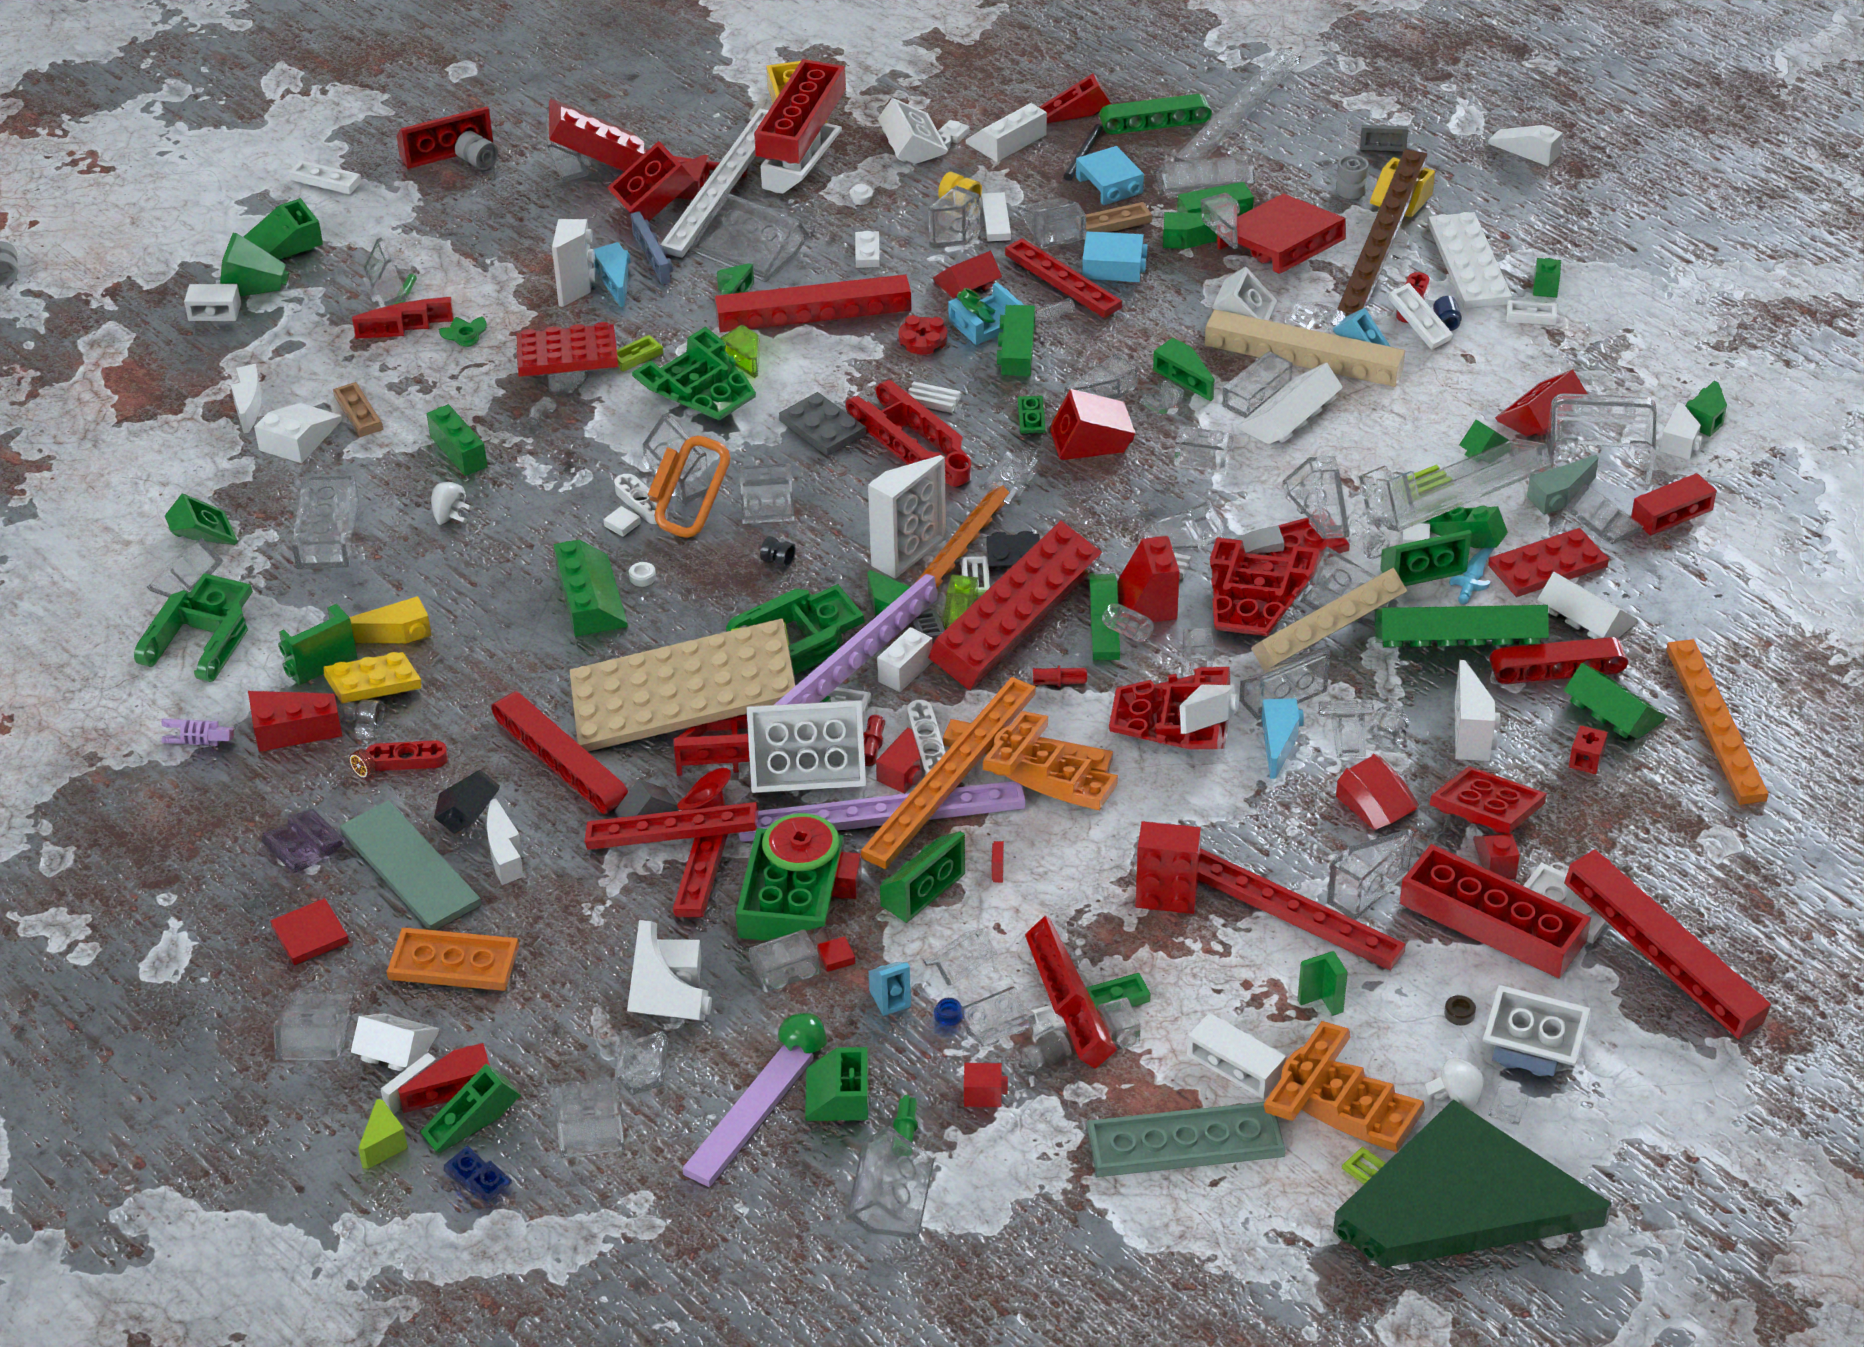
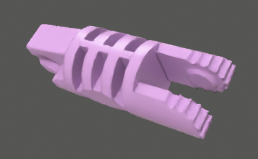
[162,719,234,746]

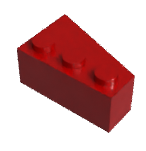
[248,691,342,752]

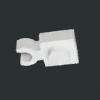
[938,120,970,149]

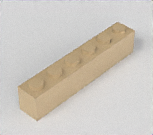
[1251,567,1407,672]

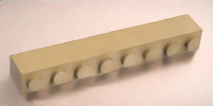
[1205,309,1405,387]

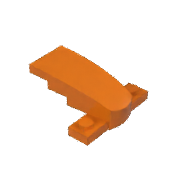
[983,711,1118,811]
[1264,1021,1425,1152]

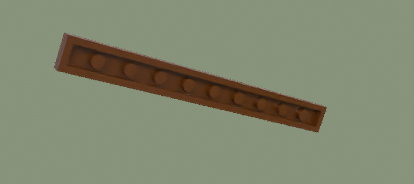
[1337,149,1427,319]

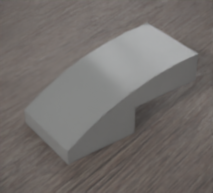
[1235,526,1284,554]

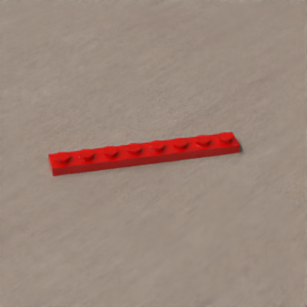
[1198,848,1406,971]

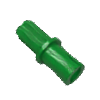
[893,1095,918,1155]

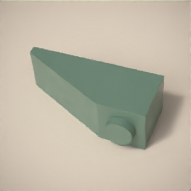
[1527,455,1599,515]

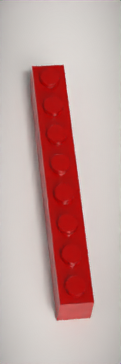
[715,274,912,333]
[1564,849,1771,1040]

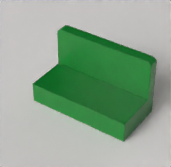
[1297,951,1348,1016]

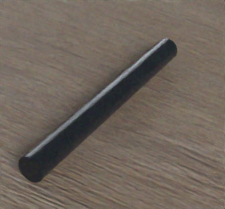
[1064,124,1103,181]

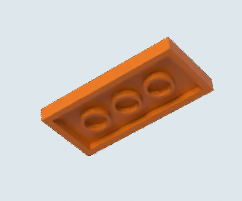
[387,927,519,991]

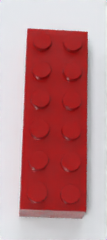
[754,59,846,164]
[1399,844,1591,979]

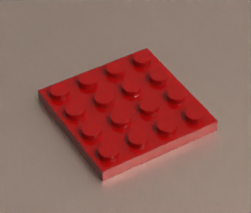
[516,322,619,377]

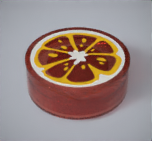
[349,749,376,779]

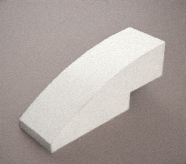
[231,364,261,434]
[487,798,524,885]

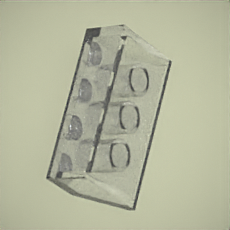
[1154,155,1256,198]

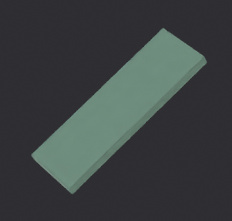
[339,800,481,930]
[1087,1102,1285,1178]

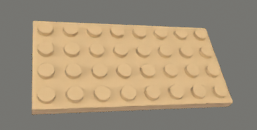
[570,618,796,752]

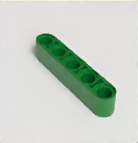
[1099,94,1212,134]

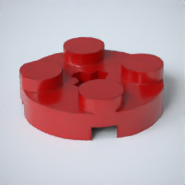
[898,315,947,355]

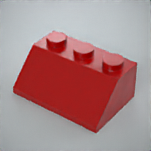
[1495,369,1588,437]

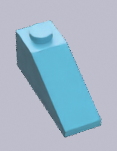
[593,242,631,307]
[1261,698,1304,779]

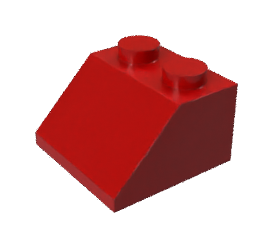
[933,250,1002,298]

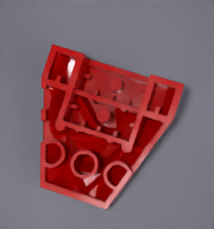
[1210,537,1321,636]
[1109,666,1230,750]

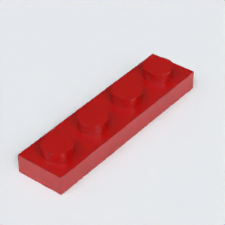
[673,834,728,917]

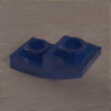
[443,1146,512,1203]

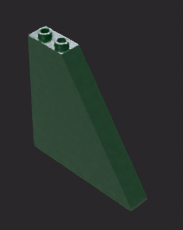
[1333,1099,1611,1268]

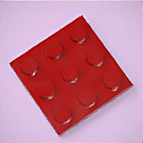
[1430,766,1547,834]

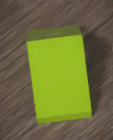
[358,1099,408,1169]

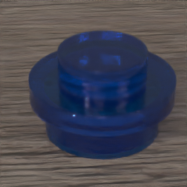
[934,997,964,1026]

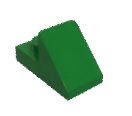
[717,263,754,295]

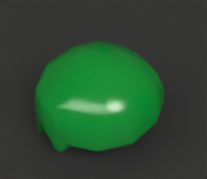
[778,1013,827,1054]

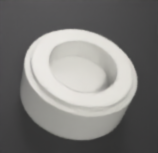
[629,562,656,587]

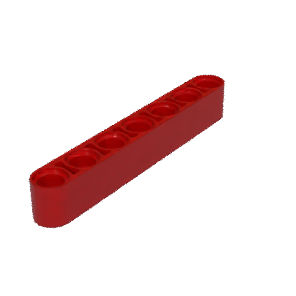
[491,691,628,814]

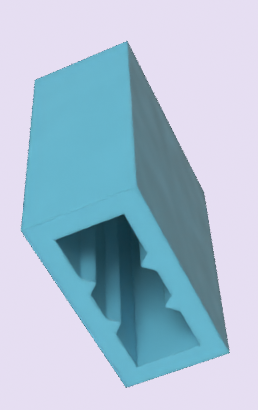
[1082,231,1148,282]

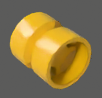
[938,171,982,210]

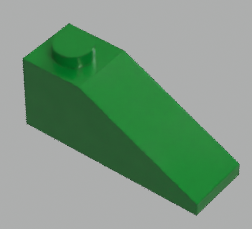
[1163,212,1235,249]
[1153,337,1215,401]
[420,1064,521,1153]

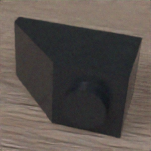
[434,770,500,834]

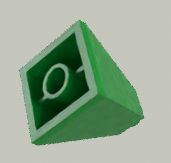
[220,233,289,296]

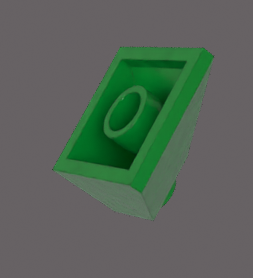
[165,493,238,545]

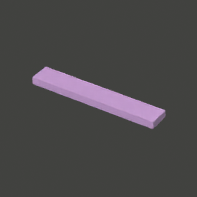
[683,1045,813,1188]

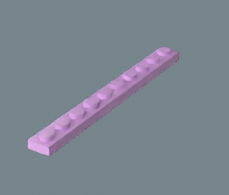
[774,574,938,705]
[739,781,1025,842]

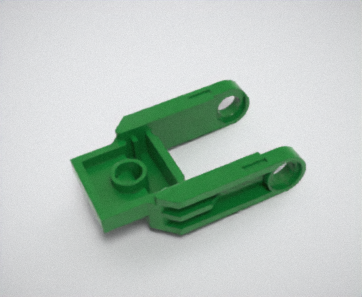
[134,573,253,682]
[726,584,865,675]

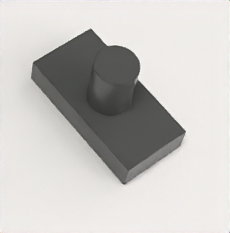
[1360,124,1408,151]

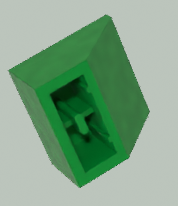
[805,1047,869,1121]

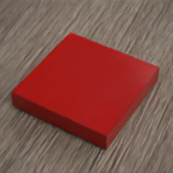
[270,898,349,965]

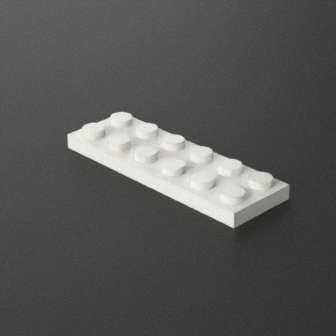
[1428,212,1512,309]

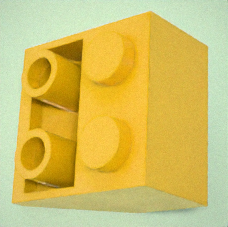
[1370,157,1435,217]

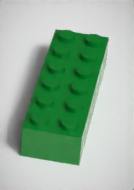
[1375,605,1549,648]

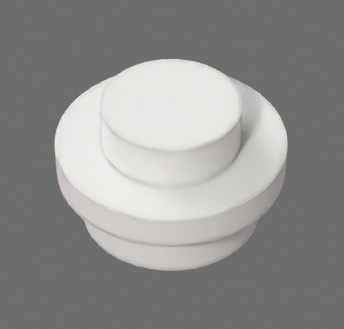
[850,184,873,205]

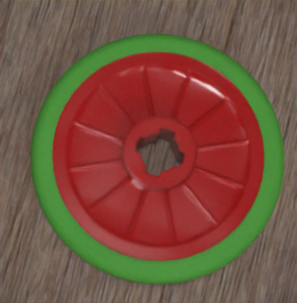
[762,813,839,871]

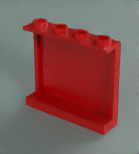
[1217,193,1346,274]

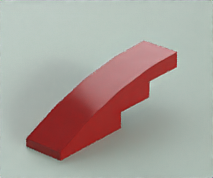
[352,297,454,339]

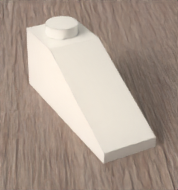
[1488,125,1563,166]
[1180,685,1239,734]

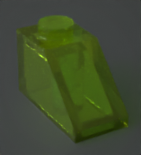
[720,325,760,378]
[943,575,978,630]

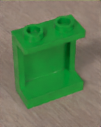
[278,603,358,685]

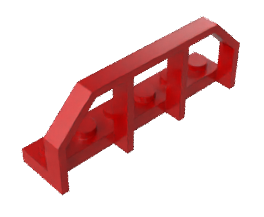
[674,715,750,776]

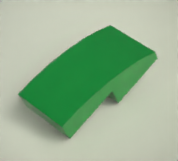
[1018,396,1046,434]

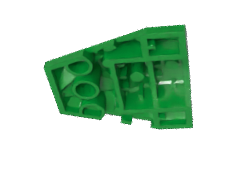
[632,326,756,420]

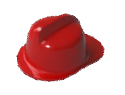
[677,767,731,810]

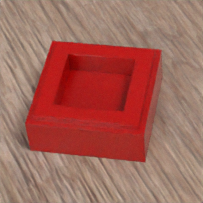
[991,841,1004,883]
[817,936,856,972]

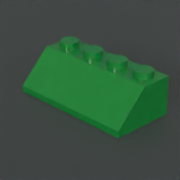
[553,539,628,637]

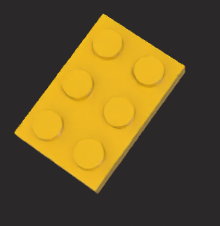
[324,652,421,704]

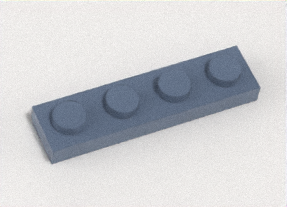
[631,211,673,285]

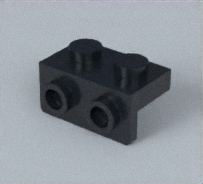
[986,531,1040,569]

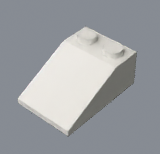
[254,403,343,463]
[1454,660,1500,761]

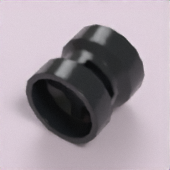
[760,536,796,569]

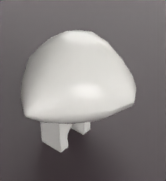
[431,482,473,525]
[1425,1057,1484,1110]

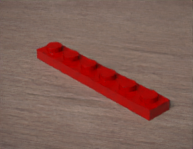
[1005,238,1122,318]
[584,802,759,850]

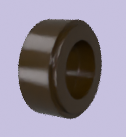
[1444,995,1476,1026]

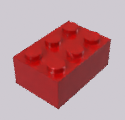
[607,141,695,221]
[1135,821,1201,914]

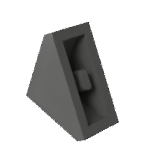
[615,779,679,818]

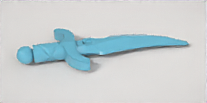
[1449,548,1494,605]

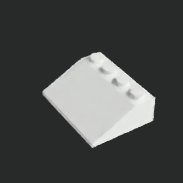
[868,455,946,579]
[747,700,866,793]

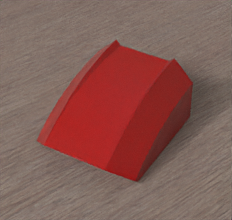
[1336,753,1419,830]

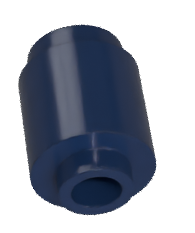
[1433,296,1462,331]

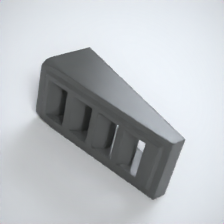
[911,609,945,647]

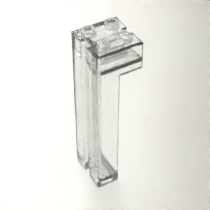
[1358,438,1551,532]

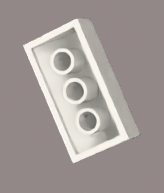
[761,123,842,194]
[1237,362,1343,444]

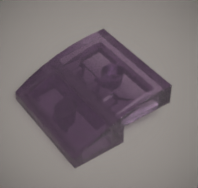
[262,809,345,873]

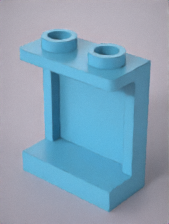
[1076,146,1144,205]
[948,282,1024,345]

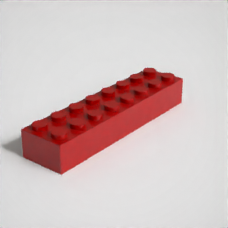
[928,520,1102,691]

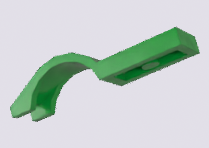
[1089,573,1120,660]

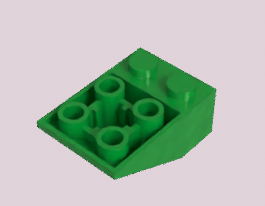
[243,198,323,260]

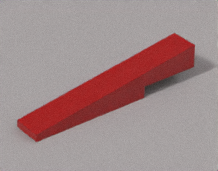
[1025,915,1117,1069]

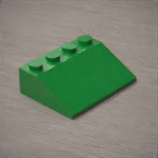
[736,828,844,941]

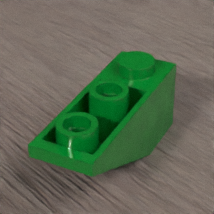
[1420,505,1508,548]

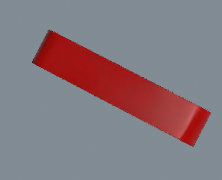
[1489,637,1628,684]

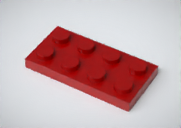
[1488,528,1609,598]

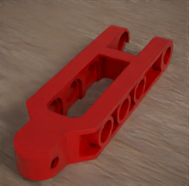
[845,380,972,487]

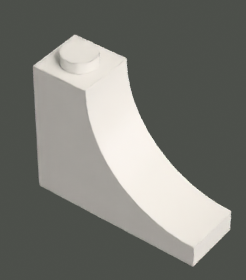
[627,920,712,1021]

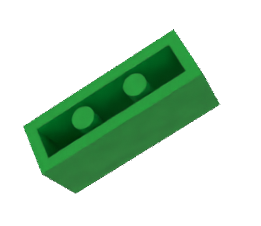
[1177,181,1254,218]
[997,305,1035,376]
[426,404,488,476]

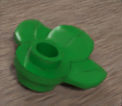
[957,288,996,323]
[439,316,487,347]

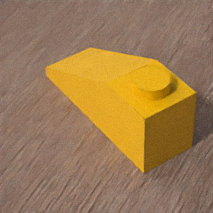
[350,596,432,644]

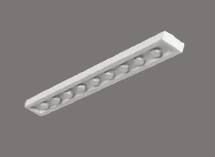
[661,108,769,258]

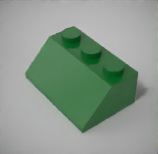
[1380,530,1472,586]
[1564,663,1667,739]
[880,831,965,923]

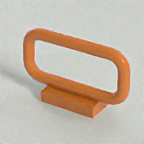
[647,435,731,538]

